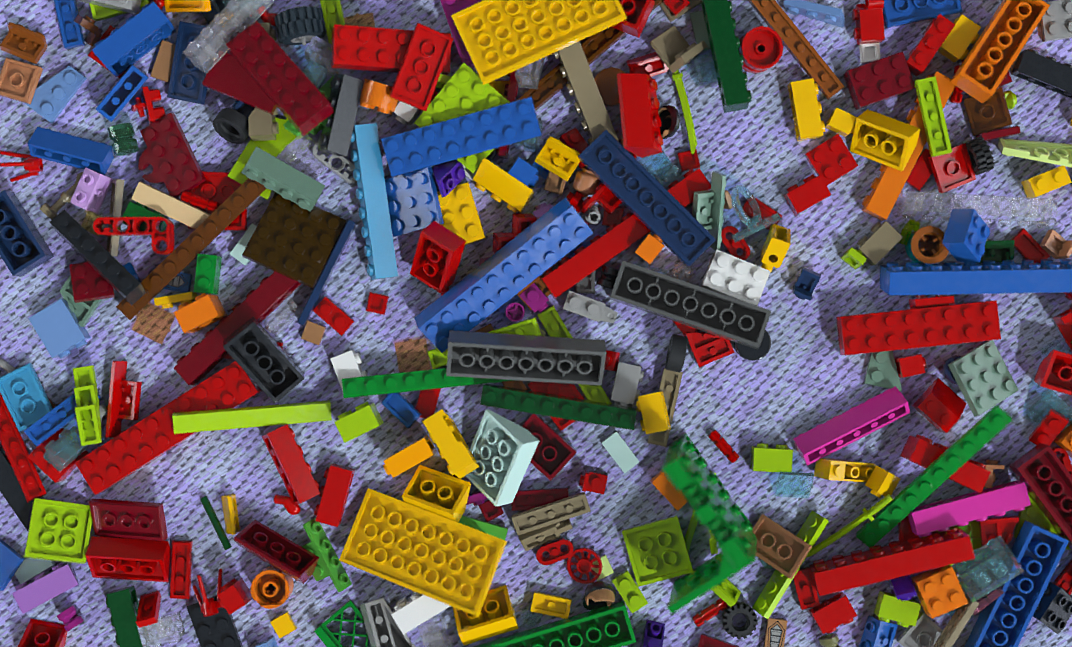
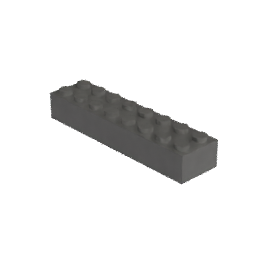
[610,261,771,350]
[446,330,606,385]

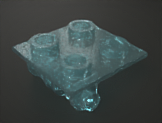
[638,150,682,188]
[1022,390,1072,433]

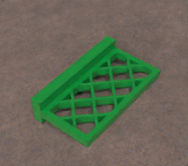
[314,600,368,647]

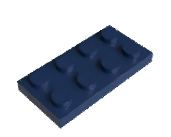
[167,21,217,105]

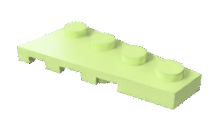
[998,138,1072,167]

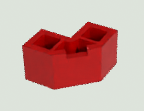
[492,213,537,253]

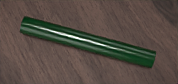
[200,496,232,550]

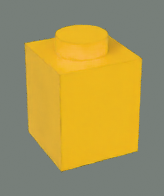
[825,107,857,137]
[865,465,900,498]

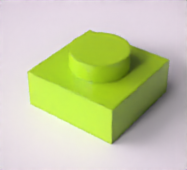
[841,247,867,270]

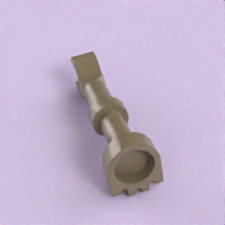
[40,172,83,220]

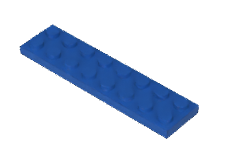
[381,97,542,177]

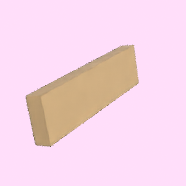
[131,181,211,229]

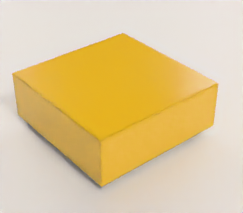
[270,612,297,639]

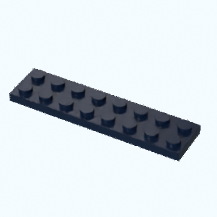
[578,130,716,268]

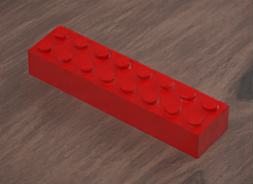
[836,300,1001,355]
[809,527,975,596]

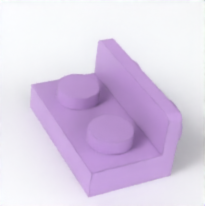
[70,168,113,214]

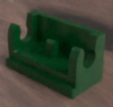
[976,240,1015,263]

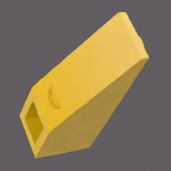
[814,458,876,482]

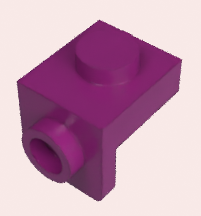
[519,283,549,313]
[467,491,487,506]

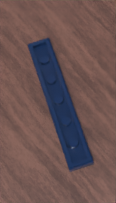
[297,219,357,326]

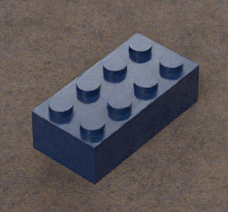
[0,190,54,277]

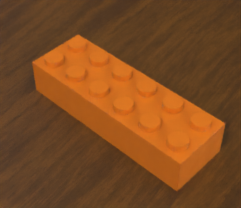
[950,0,1050,104]

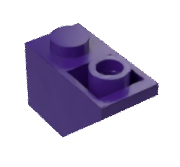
[432,160,466,197]
[888,575,917,601]
[640,619,665,647]

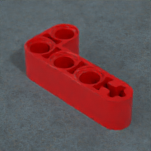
[93,217,174,255]

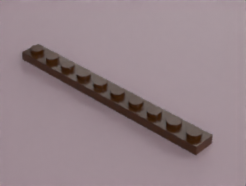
[516,0,663,111]
[116,178,267,320]

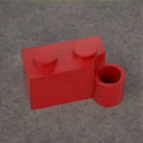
[852,0,885,45]

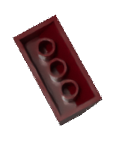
[234,520,319,584]

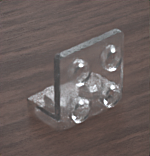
[276,134,333,180]

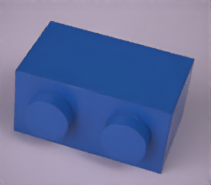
[508,157,539,188]

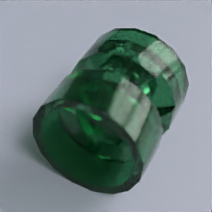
[107,123,139,156]

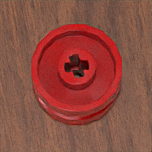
[738,26,783,74]

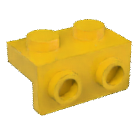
[534,136,580,182]

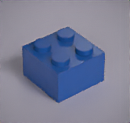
[942,209,990,262]

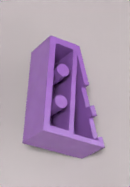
[12,562,79,614]

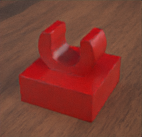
[566,191,584,213]

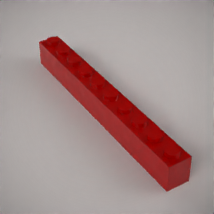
[541,168,711,299]

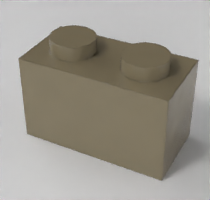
[856,221,903,266]

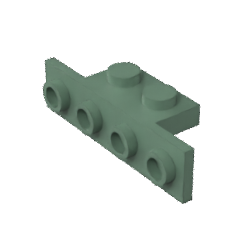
[692,171,726,251]

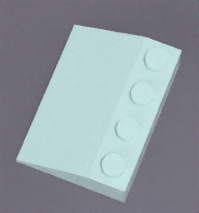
[465,409,539,507]

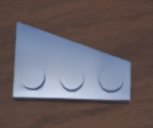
[783,0,845,28]
[23,66,87,124]

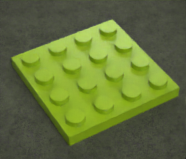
[414,63,510,174]

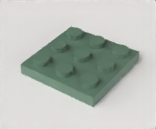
[948,340,1018,417]

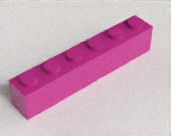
[793,386,910,466]
[908,480,1031,537]

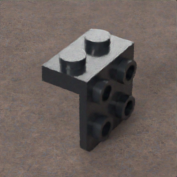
[1032,582,1072,634]

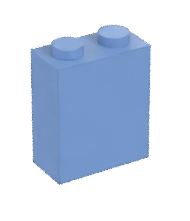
[28,298,91,359]

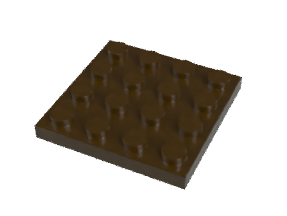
[242,192,347,288]

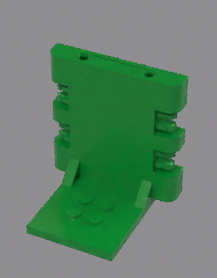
[661,434,757,614]

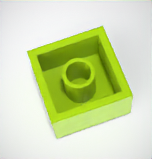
[334,401,384,443]

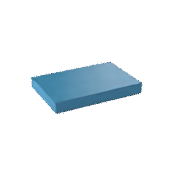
[0,363,53,432]

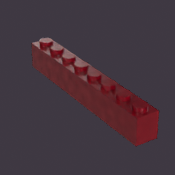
[174,271,302,386]

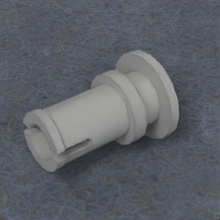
[582,205,601,224]

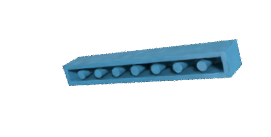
[350,123,398,280]

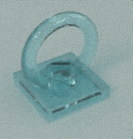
[731,185,781,242]

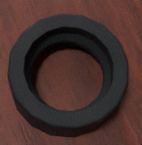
[213,108,249,144]
[665,334,688,372]

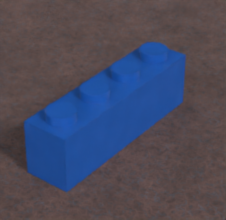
[28,127,114,175]

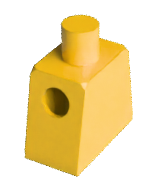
[761,223,791,273]

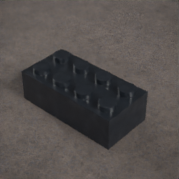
[223,317,305,403]

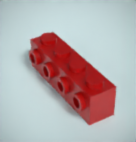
[262,424,320,506]

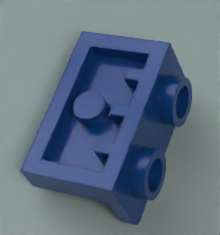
[859,615,898,647]

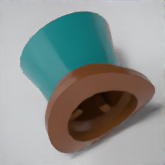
[905,226,949,264]

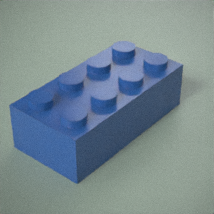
[92,2,176,77]

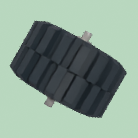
[274,6,327,45]

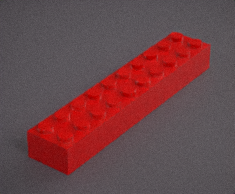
[75,361,263,495]

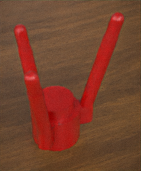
[0,151,43,182]
[192,569,222,617]

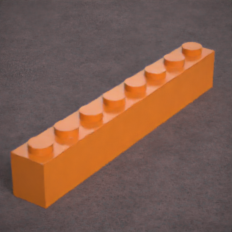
[862,71,955,221]

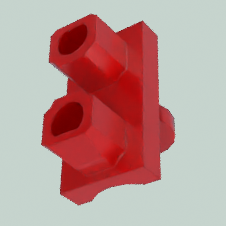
[131,86,165,125]

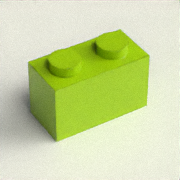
[750,443,793,473]
[874,591,921,628]

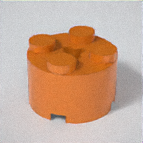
[359,78,398,115]
[251,566,294,609]

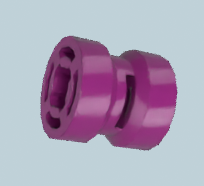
[505,302,525,321]
[57,605,84,632]

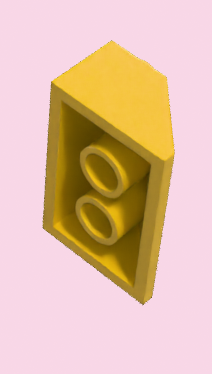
[850,109,920,171]
[473,158,534,214]
[402,465,471,523]
[453,585,519,645]

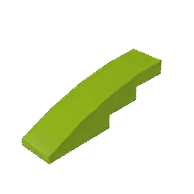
[73,365,102,446]

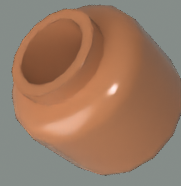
[573,168,600,198]

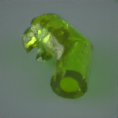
[898,219,920,245]

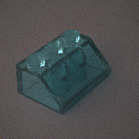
[952,535,1024,602]

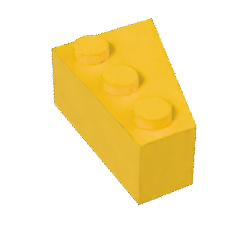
[422,409,479,479]

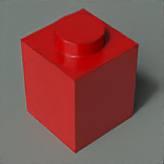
[894,354,927,378]

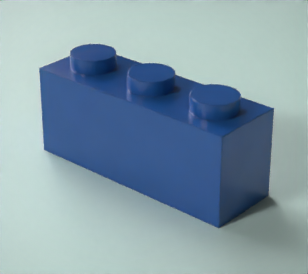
[95,65,148,122]

